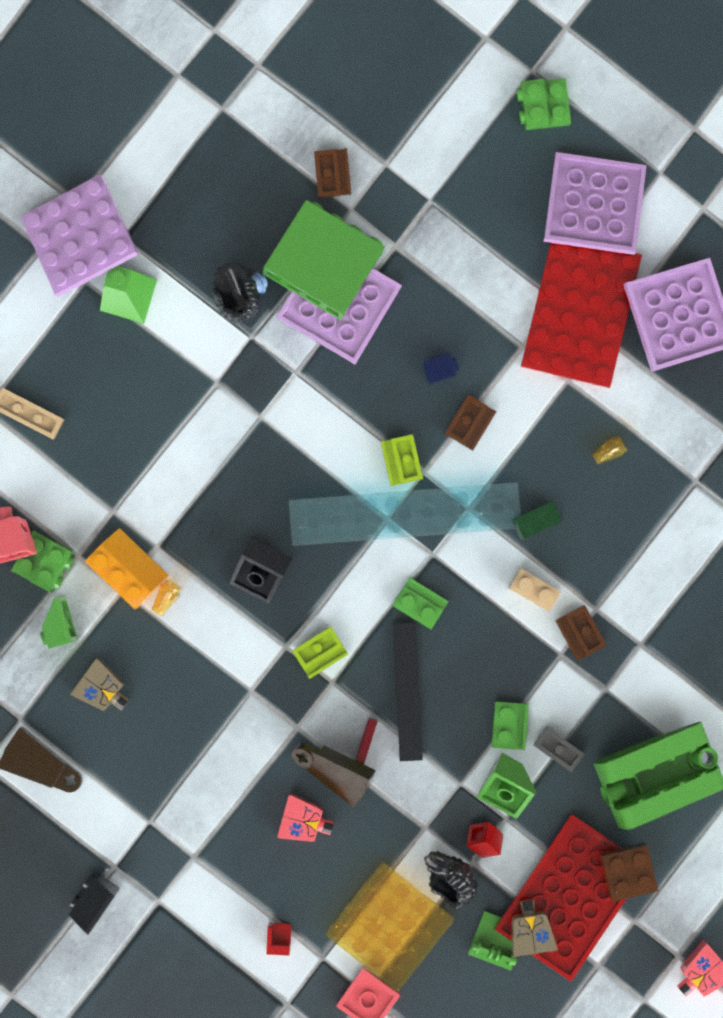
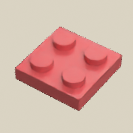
[336,967,400,1018]

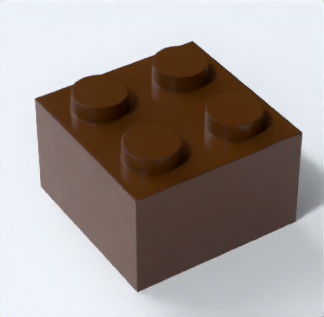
[599,842,658,902]

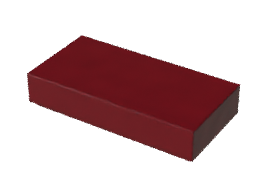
[355,718,378,764]

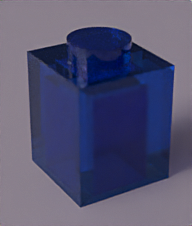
[422,353,459,385]

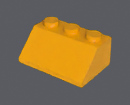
[85,528,169,609]

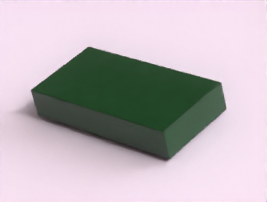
[512,501,562,540]

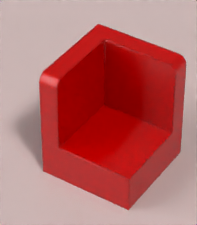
[466,822,503,858]
[266,923,291,956]

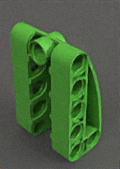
[593,722,723,830]

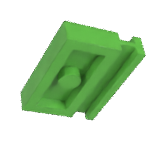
[392,577,449,630]
[491,701,529,750]

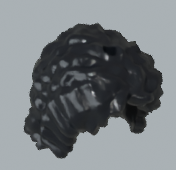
[211,262,260,324]
[424,851,478,910]

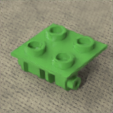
[468,911,518,970]

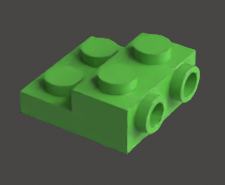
[516,78,571,131]
[11,530,75,592]

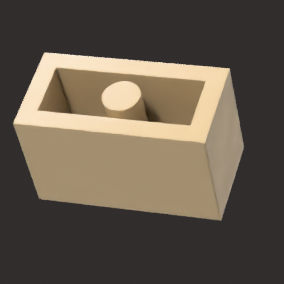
[508,568,561,612]

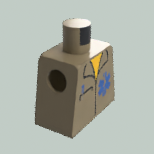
[71,657,130,711]
[511,899,557,957]

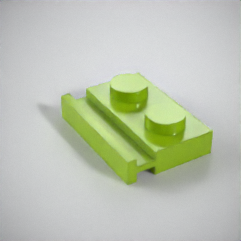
[380,434,423,487]
[292,626,349,679]

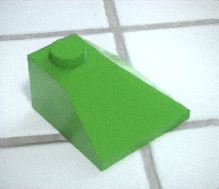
[100,266,157,324]
[40,596,78,649]
[477,753,536,819]

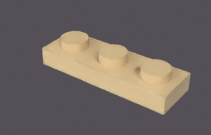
[0,388,65,440]

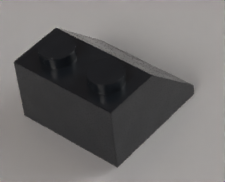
[229,538,293,604]
[69,873,120,935]

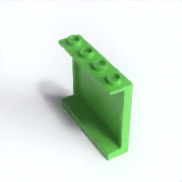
[263,200,385,321]

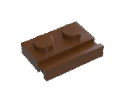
[314,148,351,198]
[445,394,497,451]
[555,605,607,661]

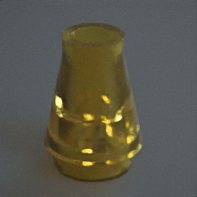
[592,435,628,465]
[152,580,181,616]

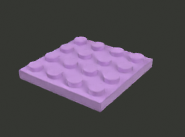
[543,152,647,255]
[21,174,138,297]
[623,258,723,372]
[276,269,402,365]

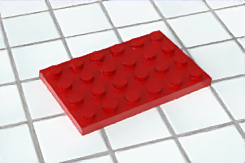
[520,243,642,388]
[494,814,626,982]

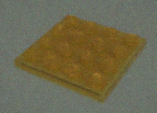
[325,861,455,992]

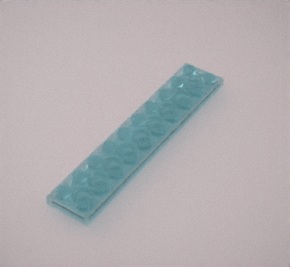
[289,482,520,546]

